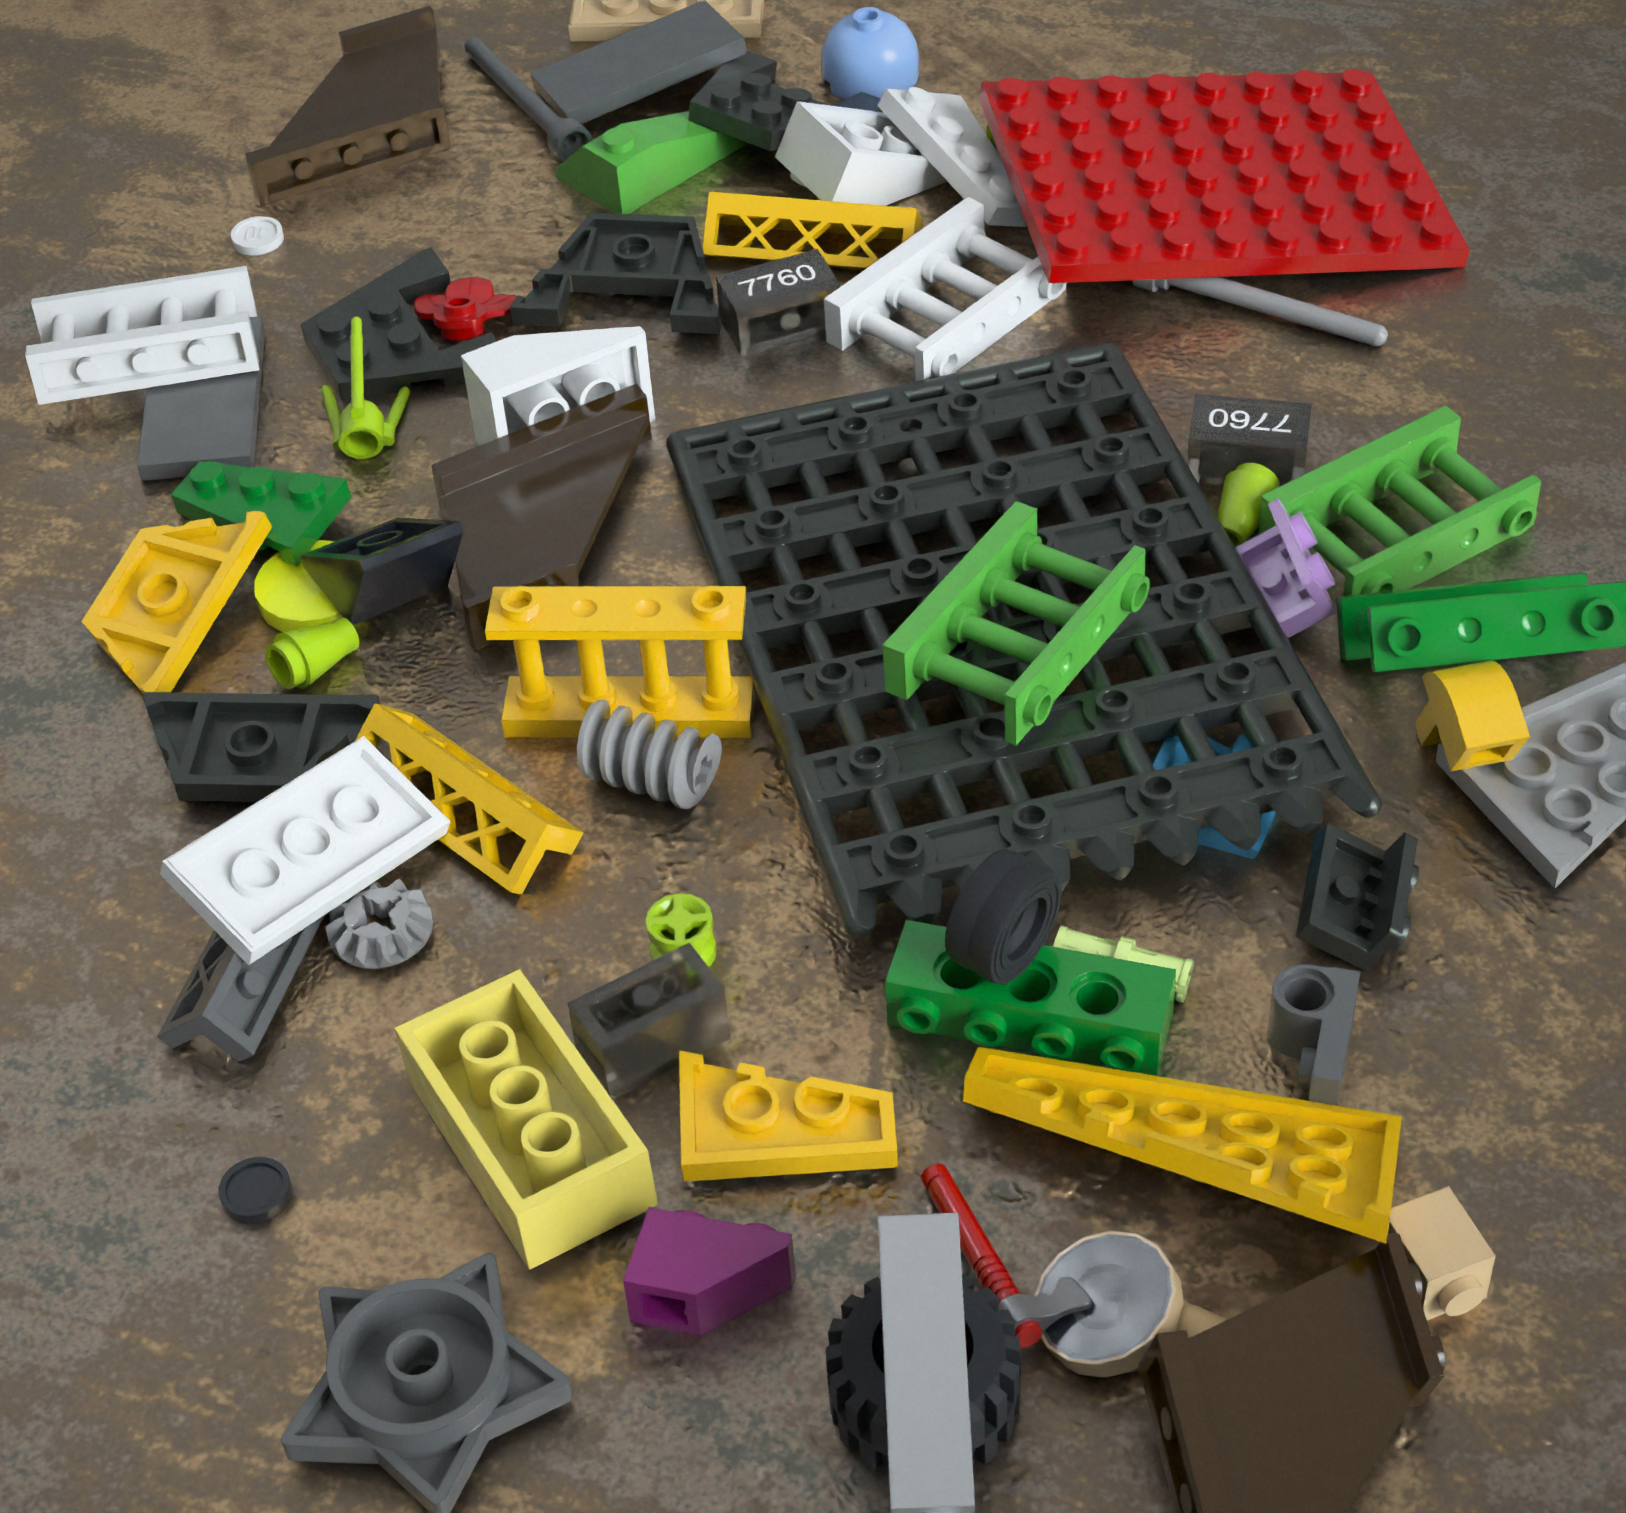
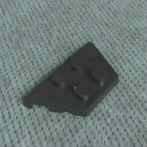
[143,692,381,802]

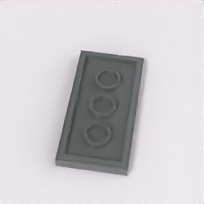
[530,0,747,124]
[137,316,265,481]

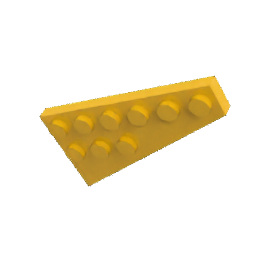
[963,1047,1402,1243]

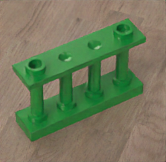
[1336,572,1626,672]

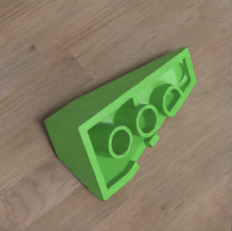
[555,111,748,214]

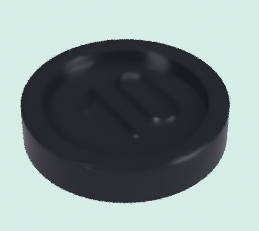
[218,1157,292,1224]

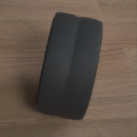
[945,849,1062,984]

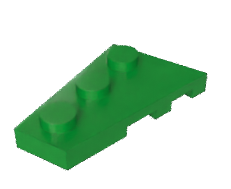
[171,461,351,567]

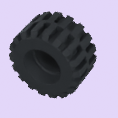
[825,1274,1021,1474]

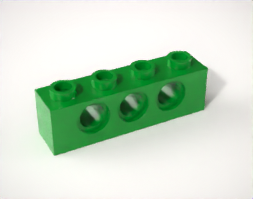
[885,920,1176,1076]

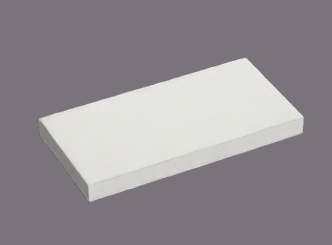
[160,736,450,965]

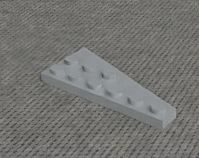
[1436,662,1626,889]

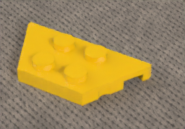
[81,511,272,695]

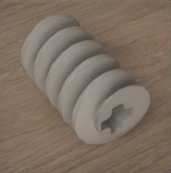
[577,699,722,809]

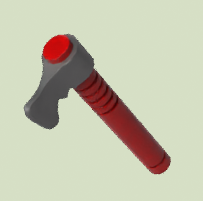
[921,1163,1092,1347]

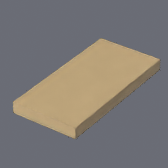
[568,0,764,42]

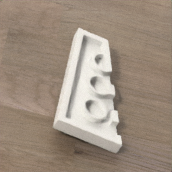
[878,87,1027,227]

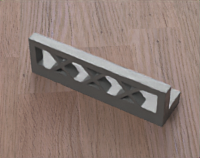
[157,916,324,1062]

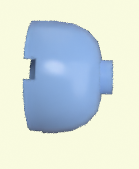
[821,7,919,99]

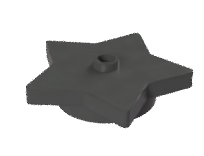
[280,1253,573,1513]

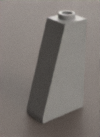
[878,1213,975,1513]

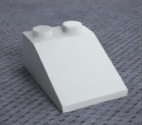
[775,101,948,206]
[461,326,655,446]

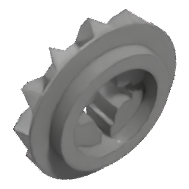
[325,879,433,969]

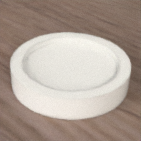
[231,216,284,256]

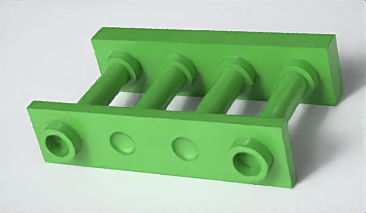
[1258,405,1541,596]
[883,501,1150,746]

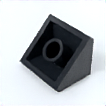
[300,517,463,625]

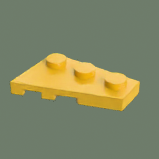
[679,1050,898,1182]

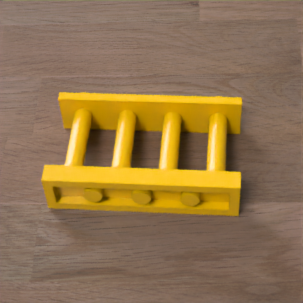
[485,586,755,738]

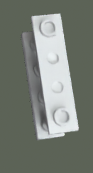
[824,197,1067,381]
[25,266,259,405]

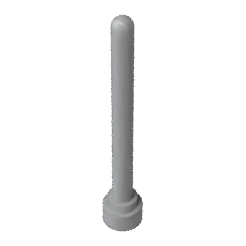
[1132,277,1388,346]

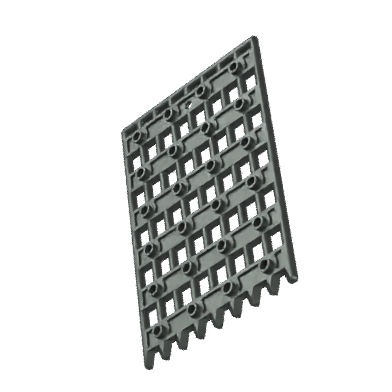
[666,341,1382,939]

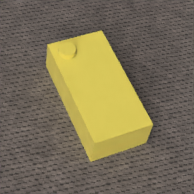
[394,969,658,1270]

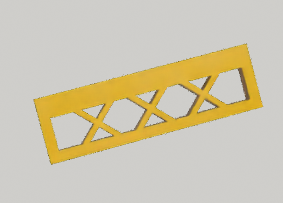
[702,191,924,271]
[354,703,584,895]

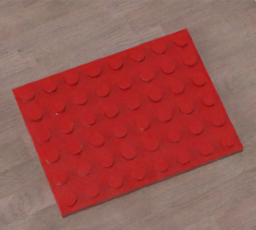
[979,69,1470,283]

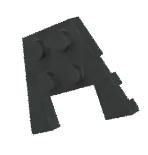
[689,50,883,151]
[510,213,721,334]
[301,247,497,400]

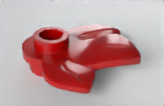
[414,277,517,341]

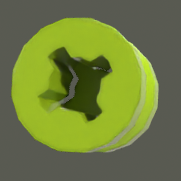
[645,893,717,979]

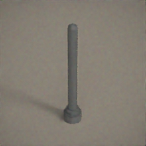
[464,38,592,162]

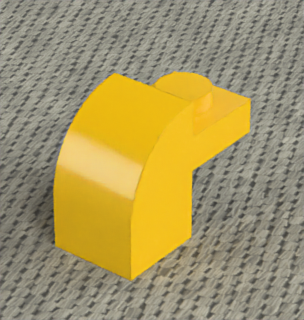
[1414,660,1530,771]

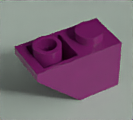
[623,1207,796,1336]

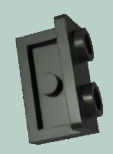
[1295,823,1419,971]

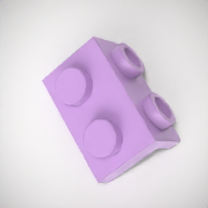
[1236,498,1337,638]

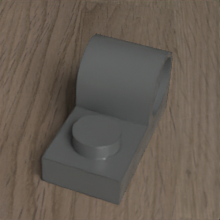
[1268,964,1360,1106]

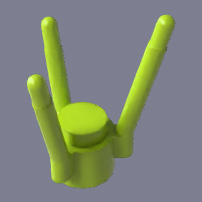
[321,317,410,459]

